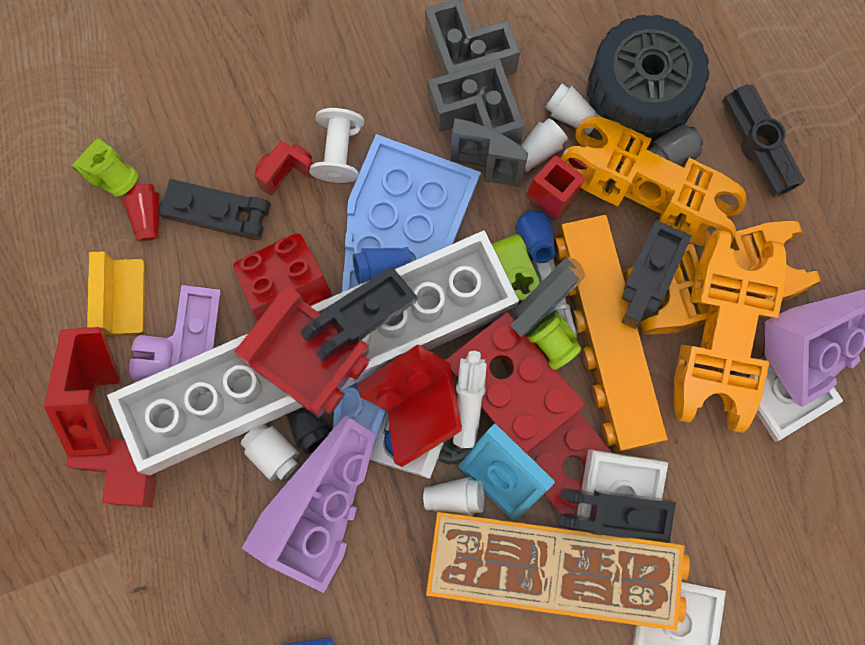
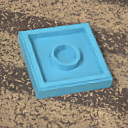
[458,424,555,522]

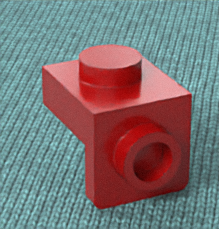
[254,140,313,196]

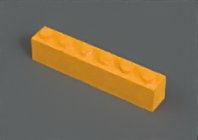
[554,215,668,454]

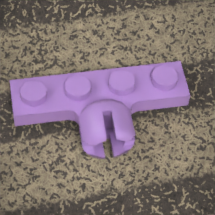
[129,285,220,382]

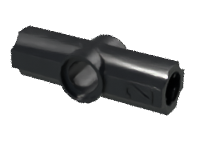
[722,84,805,197]

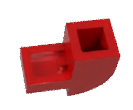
[526,154,587,220]
[66,438,156,508]

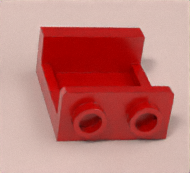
[234,285,370,418]
[43,327,120,456]

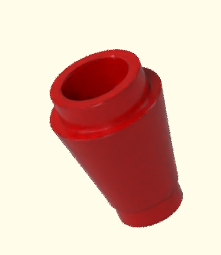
[121,184,160,241]

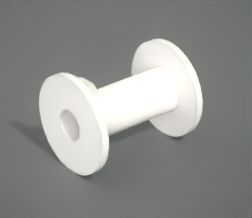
[309,108,364,183]

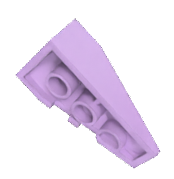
[764,289,865,407]
[242,416,376,593]

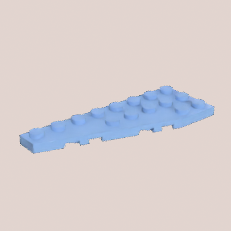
[333,134,481,446]

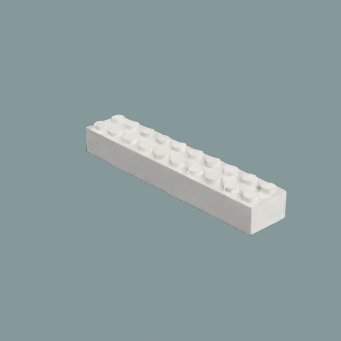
[107,230,519,476]

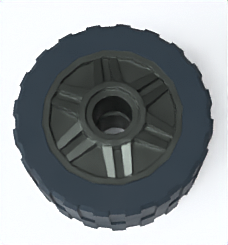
[587,14,710,142]

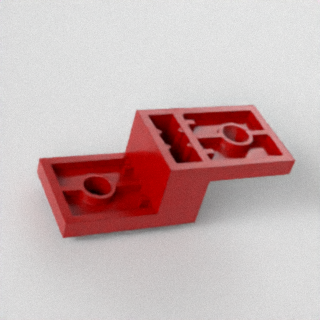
[445,312,613,515]

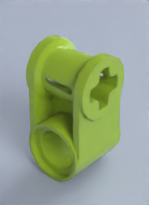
[71,138,138,197]
[491,233,540,308]
[527,310,581,370]

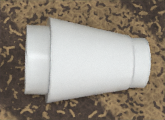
[544,83,601,135]
[521,118,568,173]
[423,477,485,517]

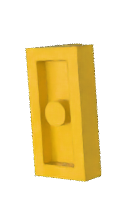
[87,251,146,336]

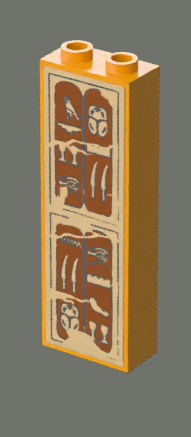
[426,512,690,631]

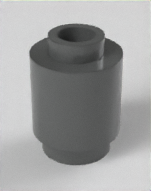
[647,124,703,167]

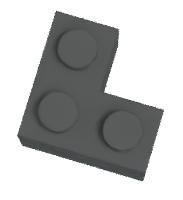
[425,0,520,76]
[428,59,524,144]

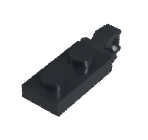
[621,220,692,329]

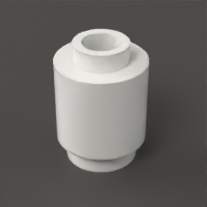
[240,424,299,481]

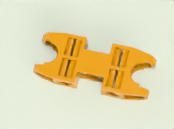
[560,116,747,247]
[623,221,821,335]
[673,229,786,433]

